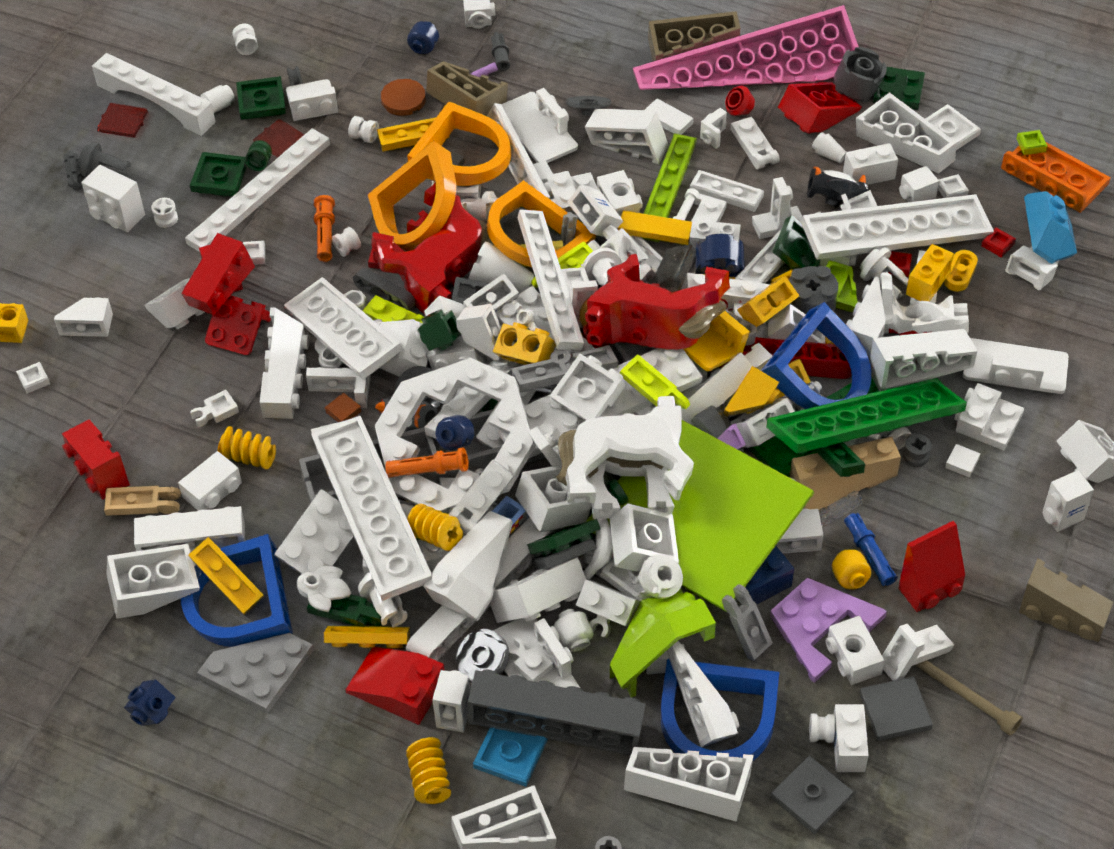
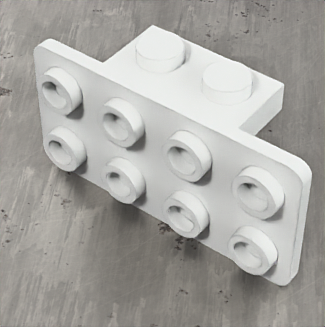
[501,88,578,163]
[963,338,1069,394]
[493,618,580,688]

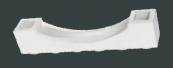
[92,53,215,136]

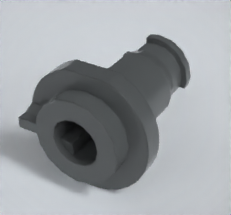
[78,142,131,178]

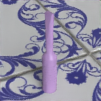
[471,62,498,77]

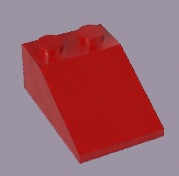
[778,82,862,134]
[898,520,966,612]
[345,647,445,725]

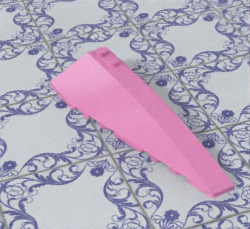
[633,5,859,90]

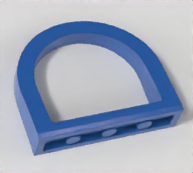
[761,302,871,409]
[181,534,293,647]
[660,659,779,761]

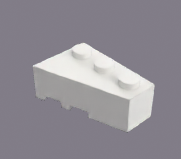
[585,109,669,164]
[490,557,586,623]
[451,786,556,849]

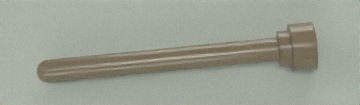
[915,660,1023,736]

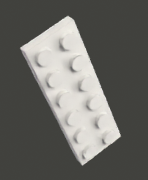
[284,277,403,379]

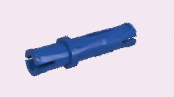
[844,513,898,586]

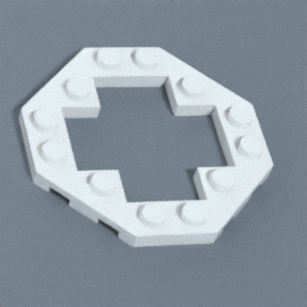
[375,358,535,513]

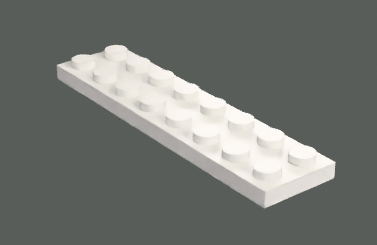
[800,194,994,260]
[495,348,702,459]
[311,416,432,601]

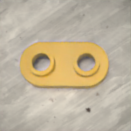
[944,250,978,292]

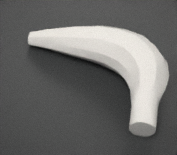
[583,518,613,580]

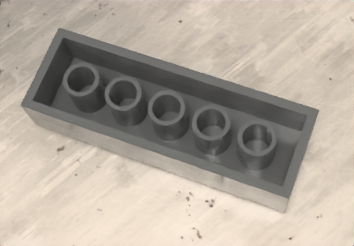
[468,669,645,755]

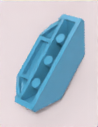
[1024,191,1077,264]

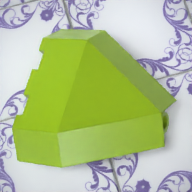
[610,588,716,697]

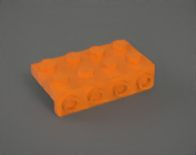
[1001,142,1111,213]

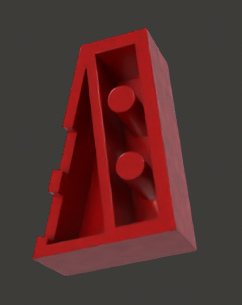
[62,419,130,500]

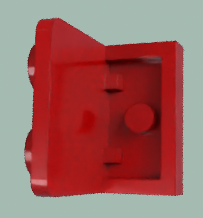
[205,295,271,355]

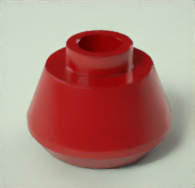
[725,86,755,116]

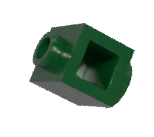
[418,309,461,351]

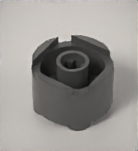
[834,47,887,102]
[789,266,838,314]

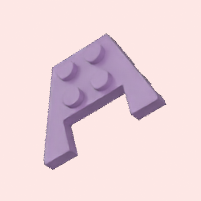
[770,578,887,683]

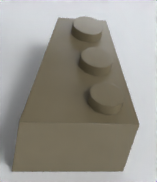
[426,61,508,116]
[1019,558,1113,642]

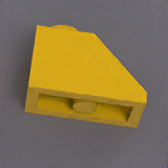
[723,366,780,417]

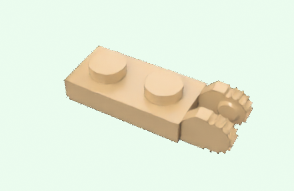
[104,486,181,516]

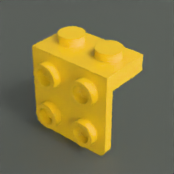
[683,311,750,371]

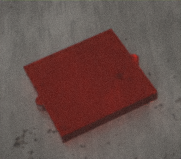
[97,103,148,138]
[253,119,305,157]

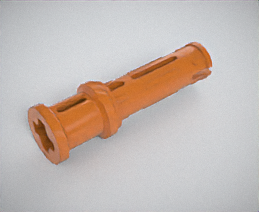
[314,195,335,262]
[385,447,468,478]

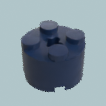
[695,234,745,277]

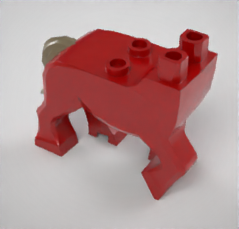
[371,183,490,316]
[585,254,730,350]

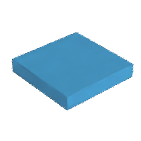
[473,728,548,787]

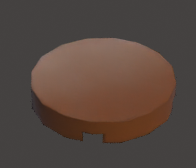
[381,79,426,116]

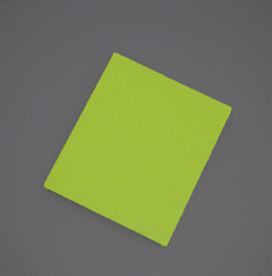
[586,420,814,612]

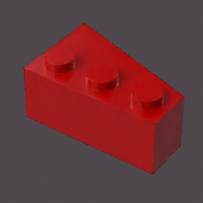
[181,233,255,315]

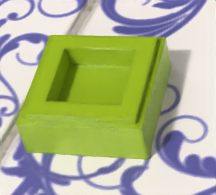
[1016,130,1047,155]

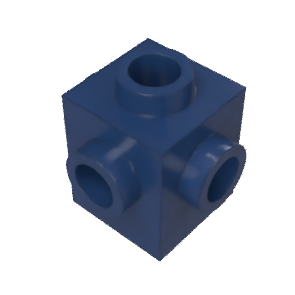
[124,679,176,726]

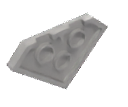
[197,633,314,714]

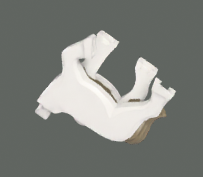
[556,396,694,519]

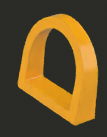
[407,102,511,186]
[368,141,456,251]
[486,180,596,267]

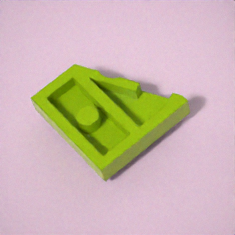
[826,260,858,313]

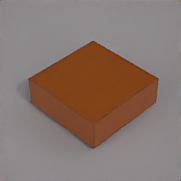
[325,393,362,422]

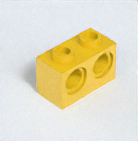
[906,244,954,302]
[737,276,799,327]
[0,303,28,343]
[493,322,556,365]

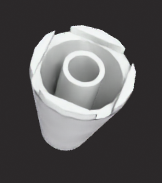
[469,241,535,294]

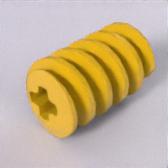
[217,426,276,470]
[407,503,463,551]
[406,737,451,804]

